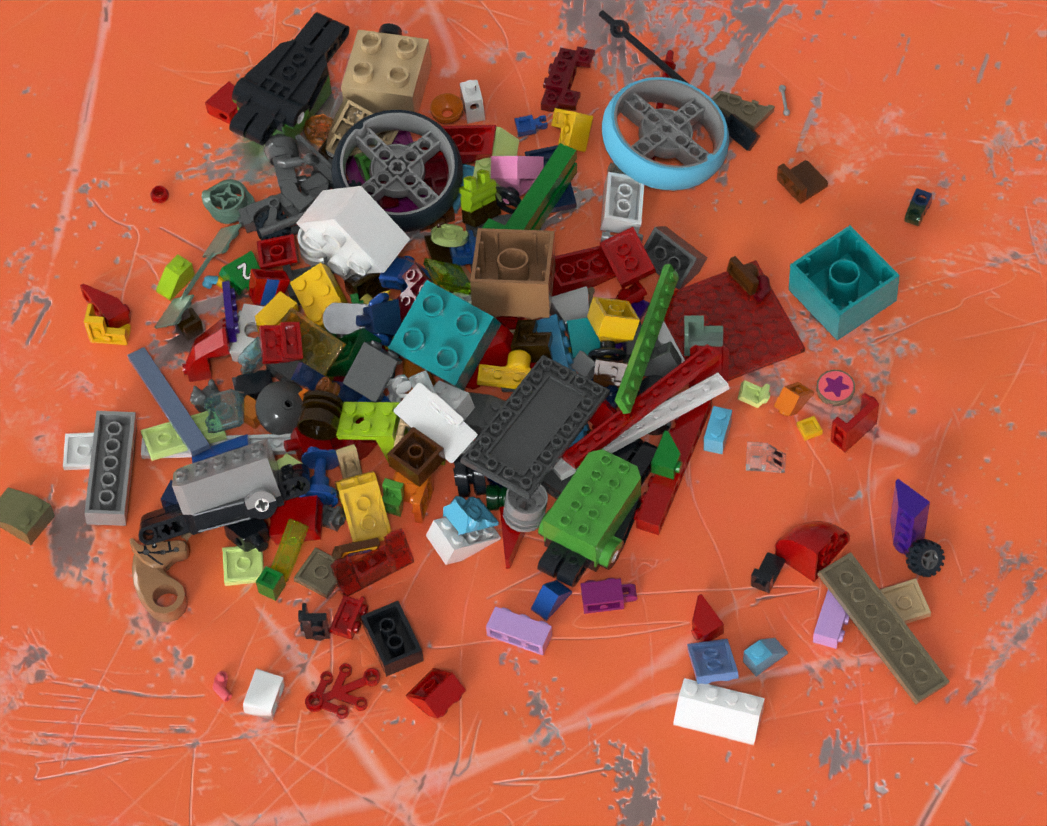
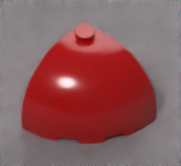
[775,521,850,582]

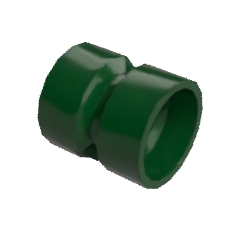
[486,485,508,511]

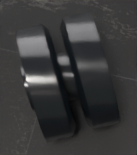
[453,454,486,498]

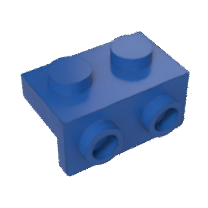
[449,230,476,266]

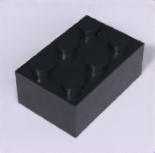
[361,601,424,677]

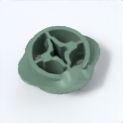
[201,179,255,224]

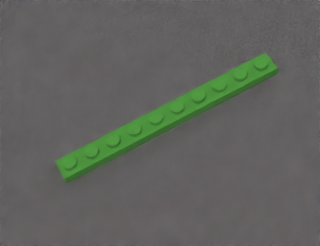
[614,264,679,414]

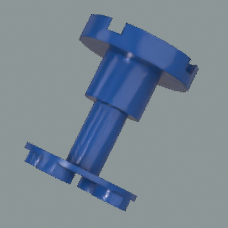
[299,447,339,507]

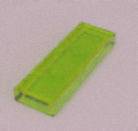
[271,519,309,582]

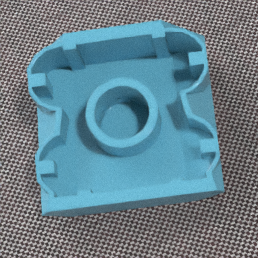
[443,496,499,535]

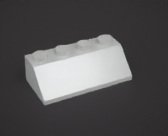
[673,678,765,745]

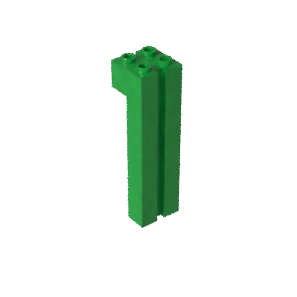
[482,143,577,230]

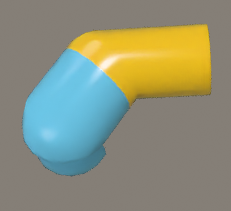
[202,275,225,289]

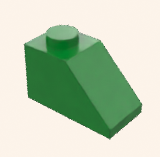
[651,431,683,480]

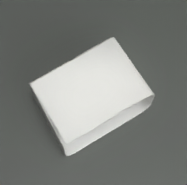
[243,668,285,720]

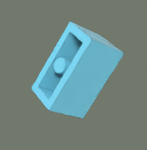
[704,406,732,455]

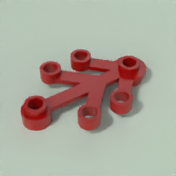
[305,663,380,719]

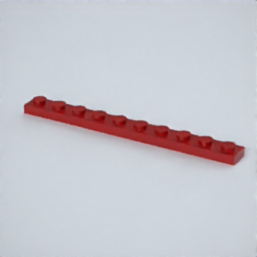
[562,344,721,469]

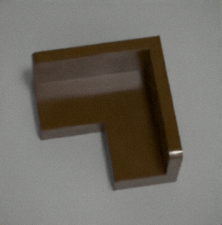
[511,320,553,363]

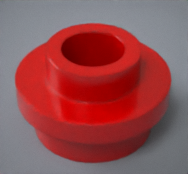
[150,186,169,203]

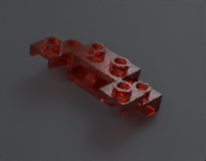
[330,528,414,597]

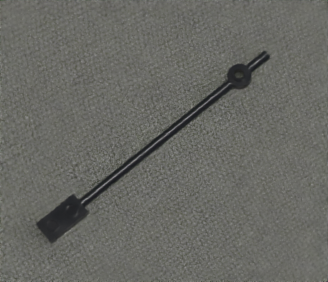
[599,10,760,151]

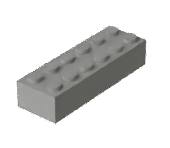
[85,411,137,526]

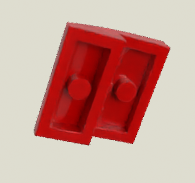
[259,322,303,364]

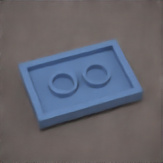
[687,639,739,684]

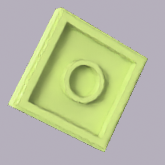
[222,546,264,586]

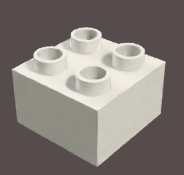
[296,186,410,277]

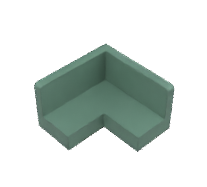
[684,315,723,356]

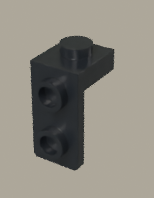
[751,552,785,593]

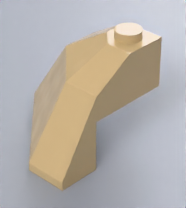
[326,98,399,156]

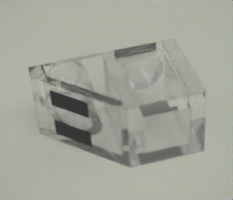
[746,442,786,473]

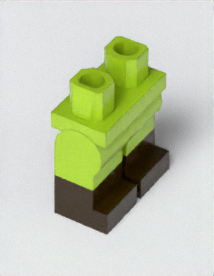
[459,169,501,227]

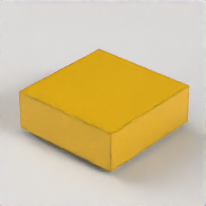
[796,415,823,441]

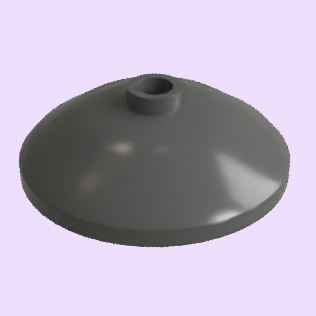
[255,381,303,435]

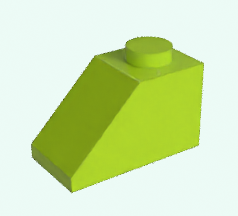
[156,254,195,301]

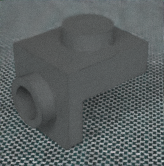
[322,505,346,532]

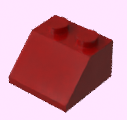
[256,234,299,269]
[405,668,466,719]

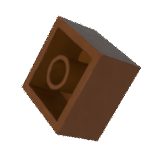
[387,427,445,487]

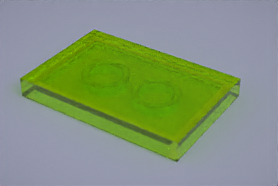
[423,258,471,295]

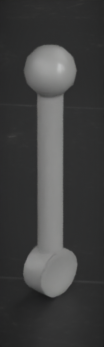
[779,85,790,116]

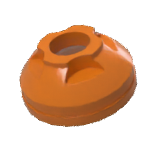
[430,93,463,123]

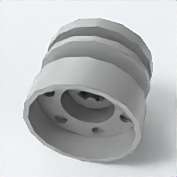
[503,484,548,532]

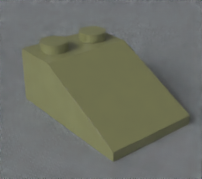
[0,487,55,545]

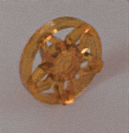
[304,114,333,145]

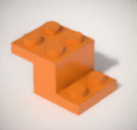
[393,471,434,524]

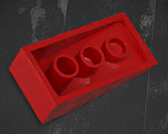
[421,125,497,166]
[552,246,616,297]

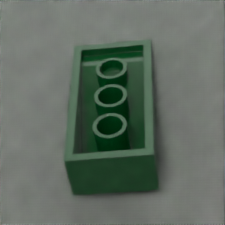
[314,328,381,377]

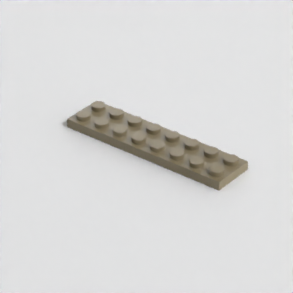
[817,552,950,705]

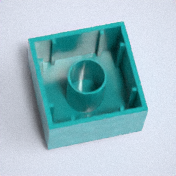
[789,225,900,341]
[388,280,501,391]

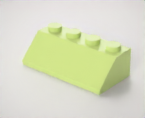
[473,127,520,201]

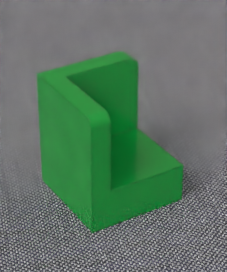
[256,566,286,601]

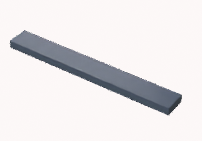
[127,347,210,456]

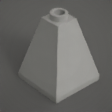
[550,286,589,335]

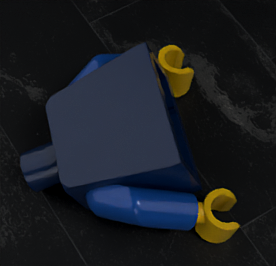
[356,290,401,350]

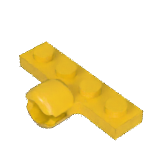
[477,350,531,389]

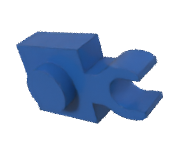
[514,115,548,137]

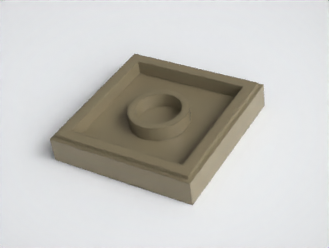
[294,547,349,599]

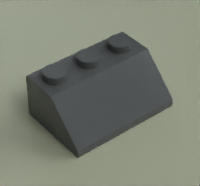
[644,226,708,290]

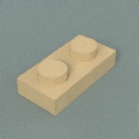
[336,444,362,479]

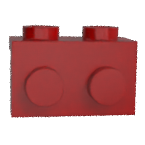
[329,595,368,640]

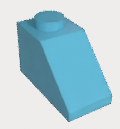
[743,638,788,676]

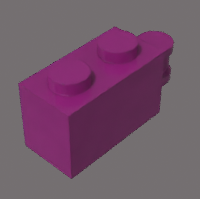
[580,578,637,614]

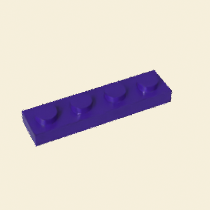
[222,281,240,343]

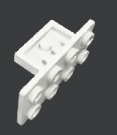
[394,382,478,464]

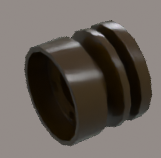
[297,390,343,441]

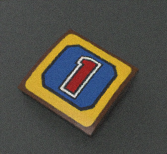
[332,538,380,559]

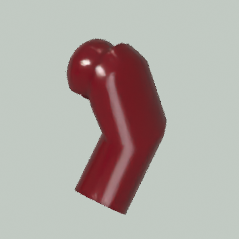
[754,275,771,302]

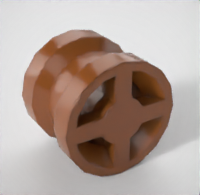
[315,377,340,396]

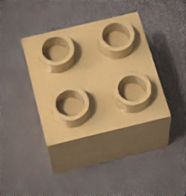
[341,30,432,113]

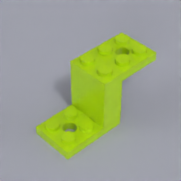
[336,402,446,465]

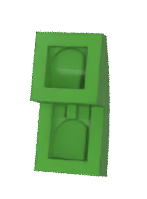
[382,478,404,517]

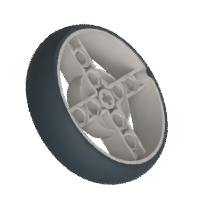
[331,110,463,233]

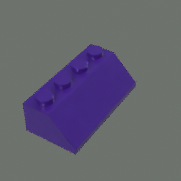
[890,479,930,555]

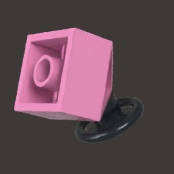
[491,156,544,214]

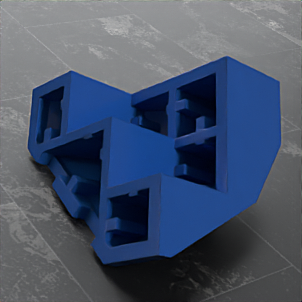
[379,256,435,293]

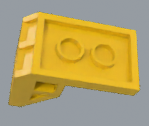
[334,471,393,543]

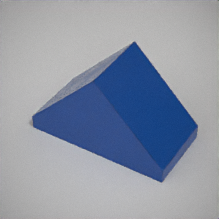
[531,580,572,621]

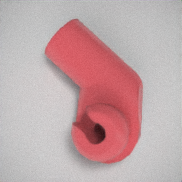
[213,671,232,702]

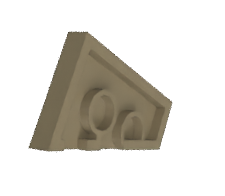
[711,91,775,130]

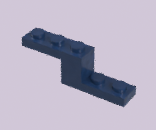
[291,362,363,403]

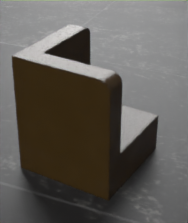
[177,307,204,341]

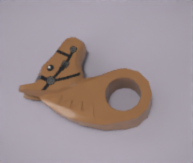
[129,538,189,623]

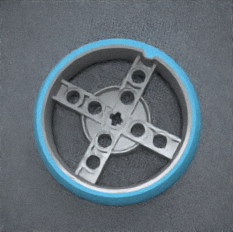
[602,77,729,191]

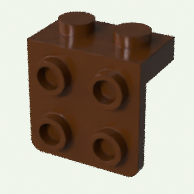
[777,160,828,204]

